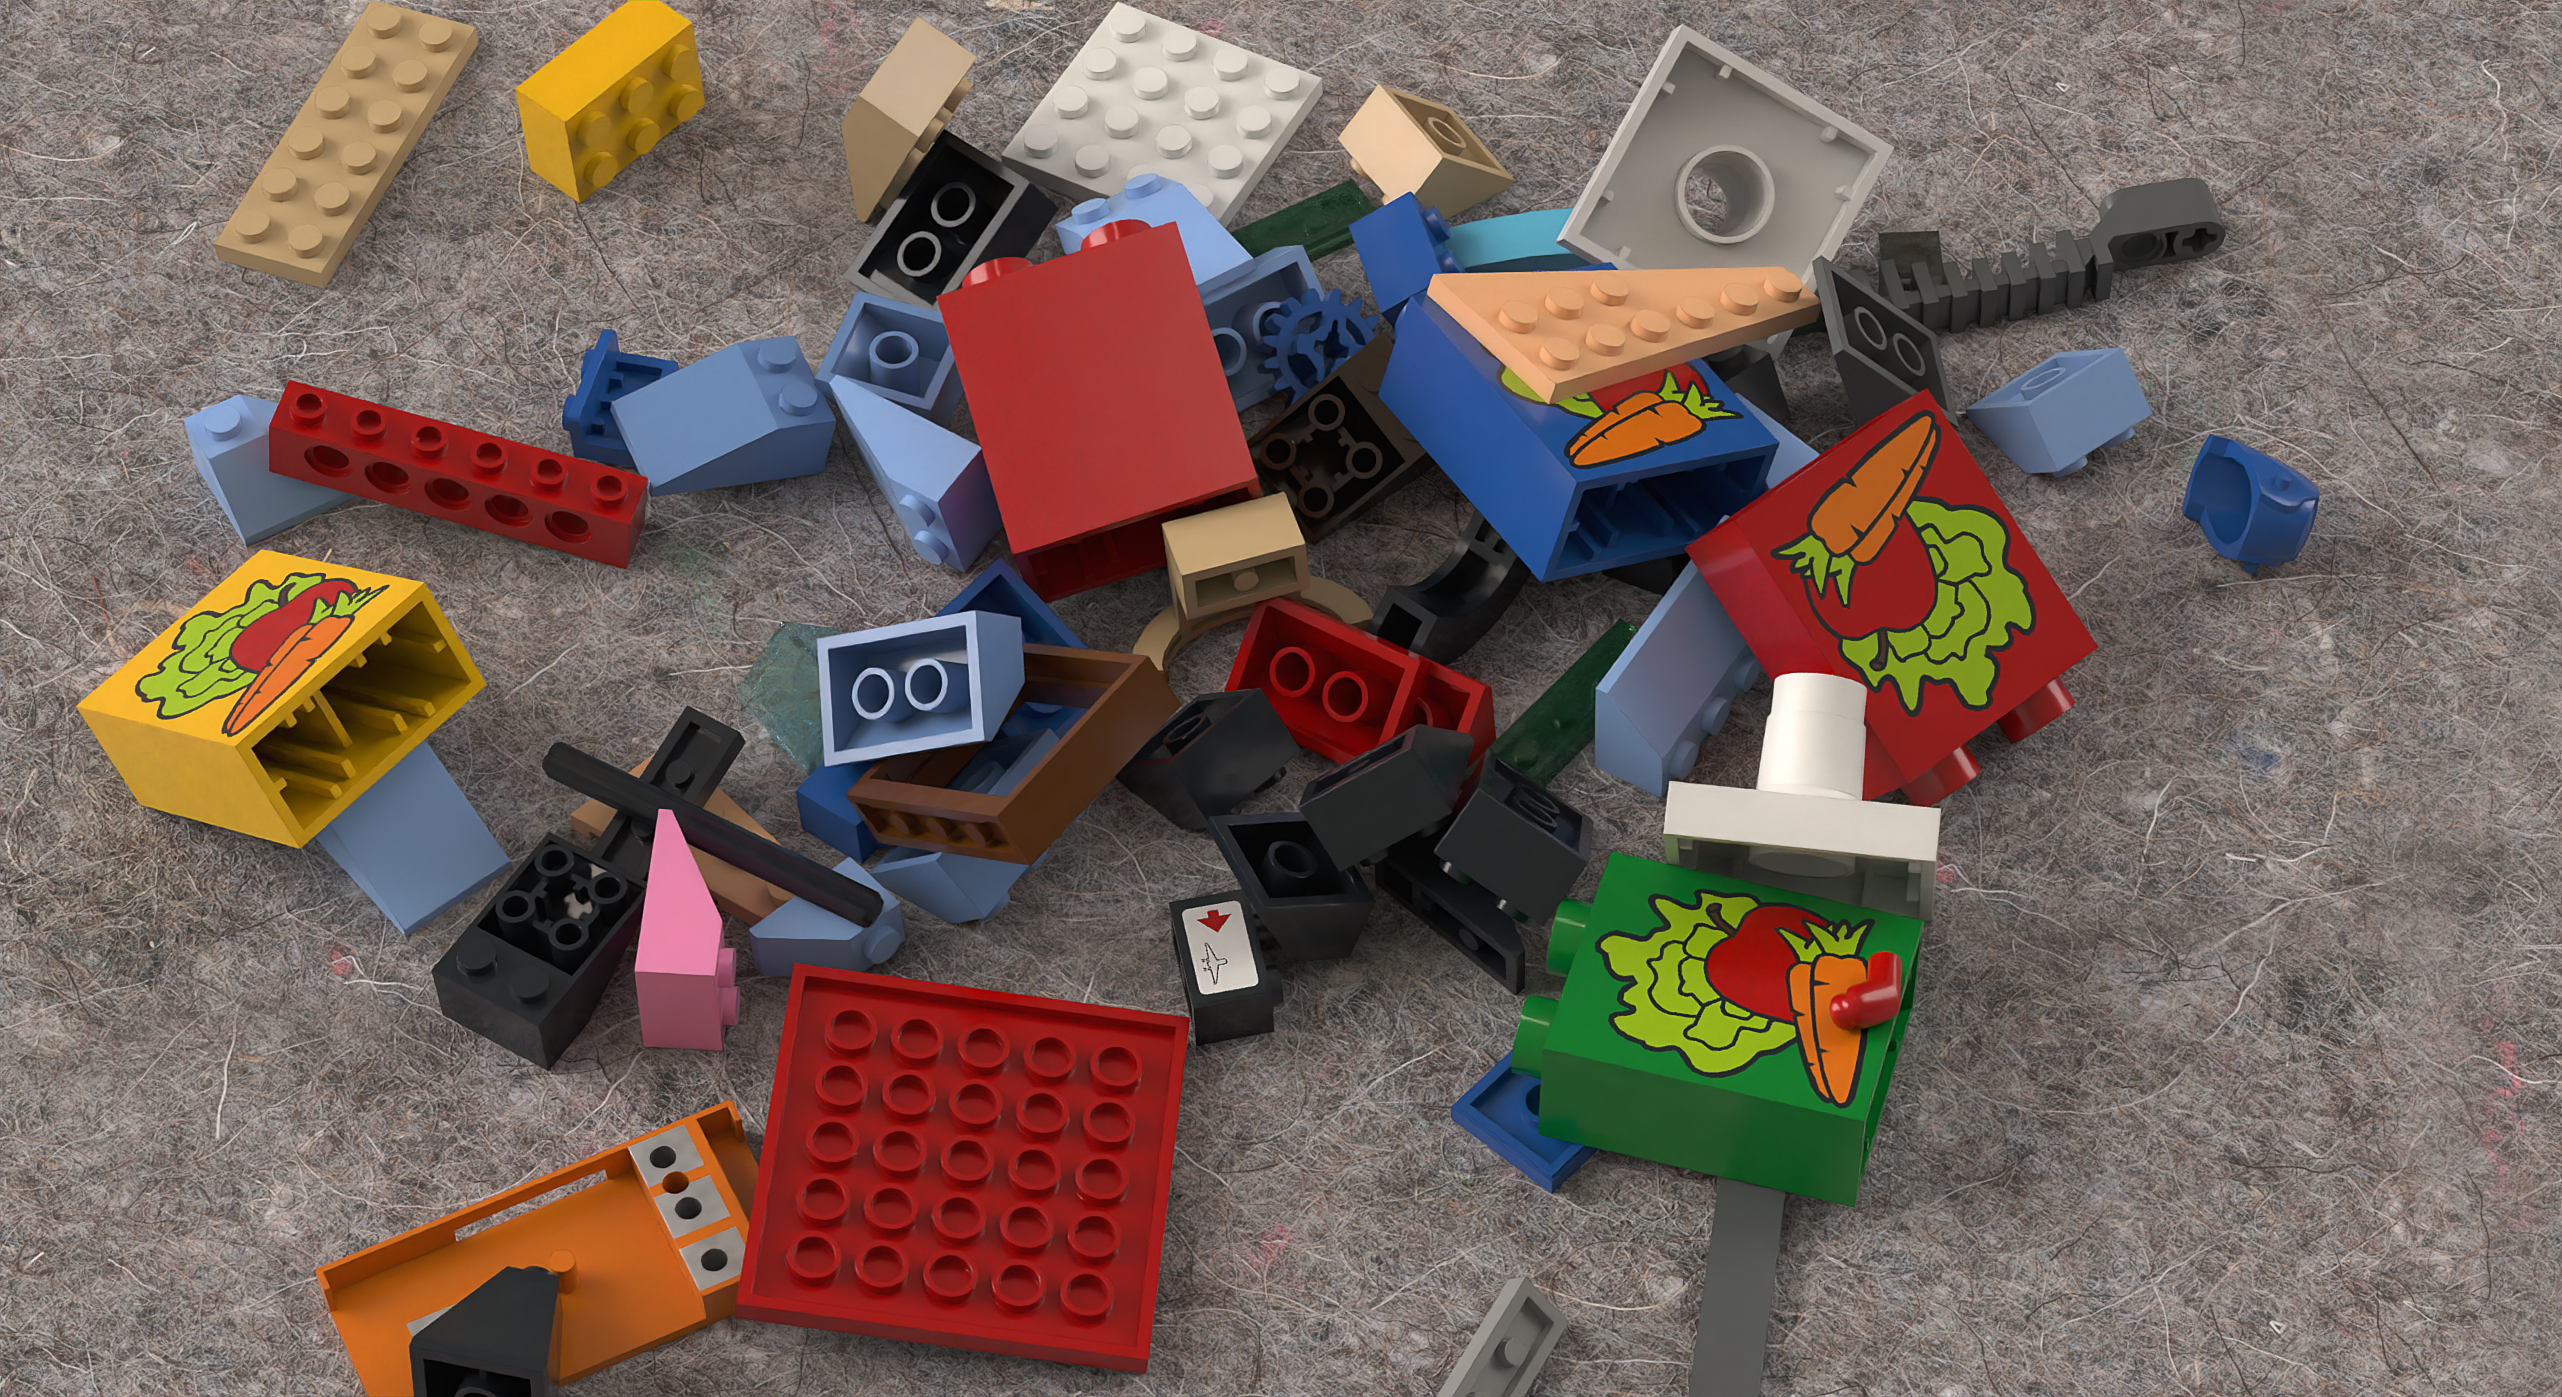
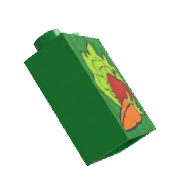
[1511,851,1924,1208]

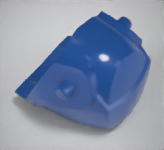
[2182,434,2319,574]

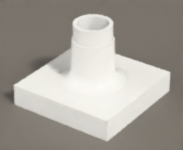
[1555,24,1894,362]
[1663,673,1941,921]

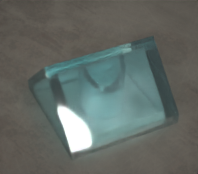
[736,621,844,777]

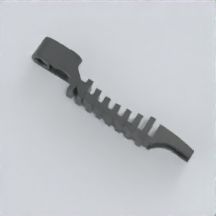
[1789,178,2226,338]

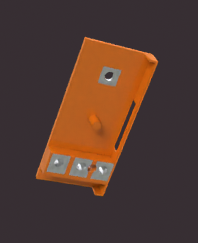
[314,1099,759,1397]

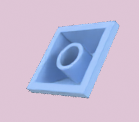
[183,394,358,547]

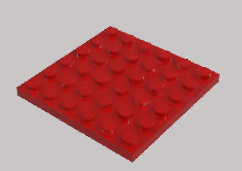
[735,963,1190,1374]

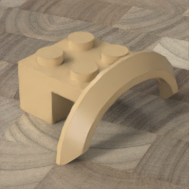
[1133,492,1374,671]

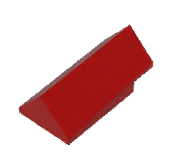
[1224,595,1497,789]

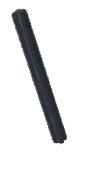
[542,742,884,928]

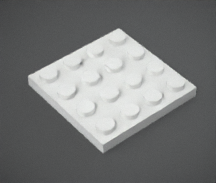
[1001,2,1323,228]

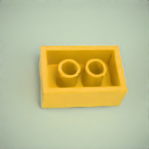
[515,0,705,203]

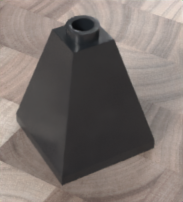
[409,1266,563,1397]

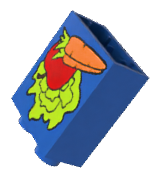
[1378,262,1780,583]

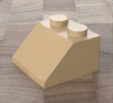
[1337,84,1515,220]

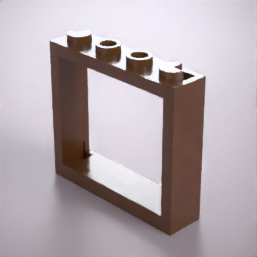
[845,643,1181,866]

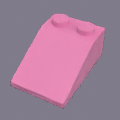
[634,809,740,1051]

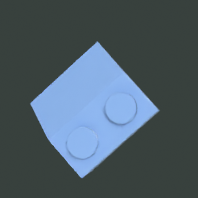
[1964,348,2153,478]

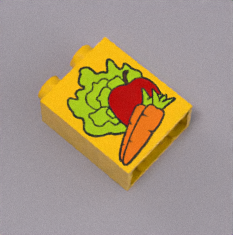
[76,549,487,849]

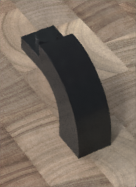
[1366,508,1532,666]

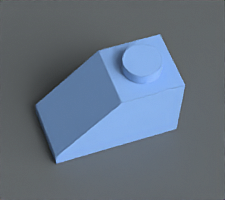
[748,857,905,976]

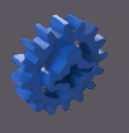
[1256,288,1380,411]

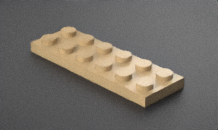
[214,0,479,289]

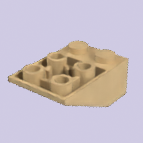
[841,16,977,223]

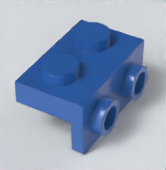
[562,329,679,468]

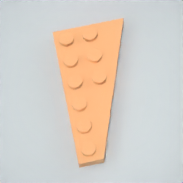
[1427,267,1822,404]

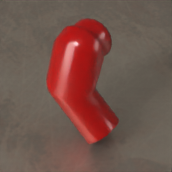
[1829,951,1902,1031]

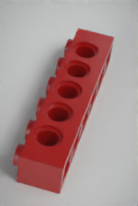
[269,380,648,569]

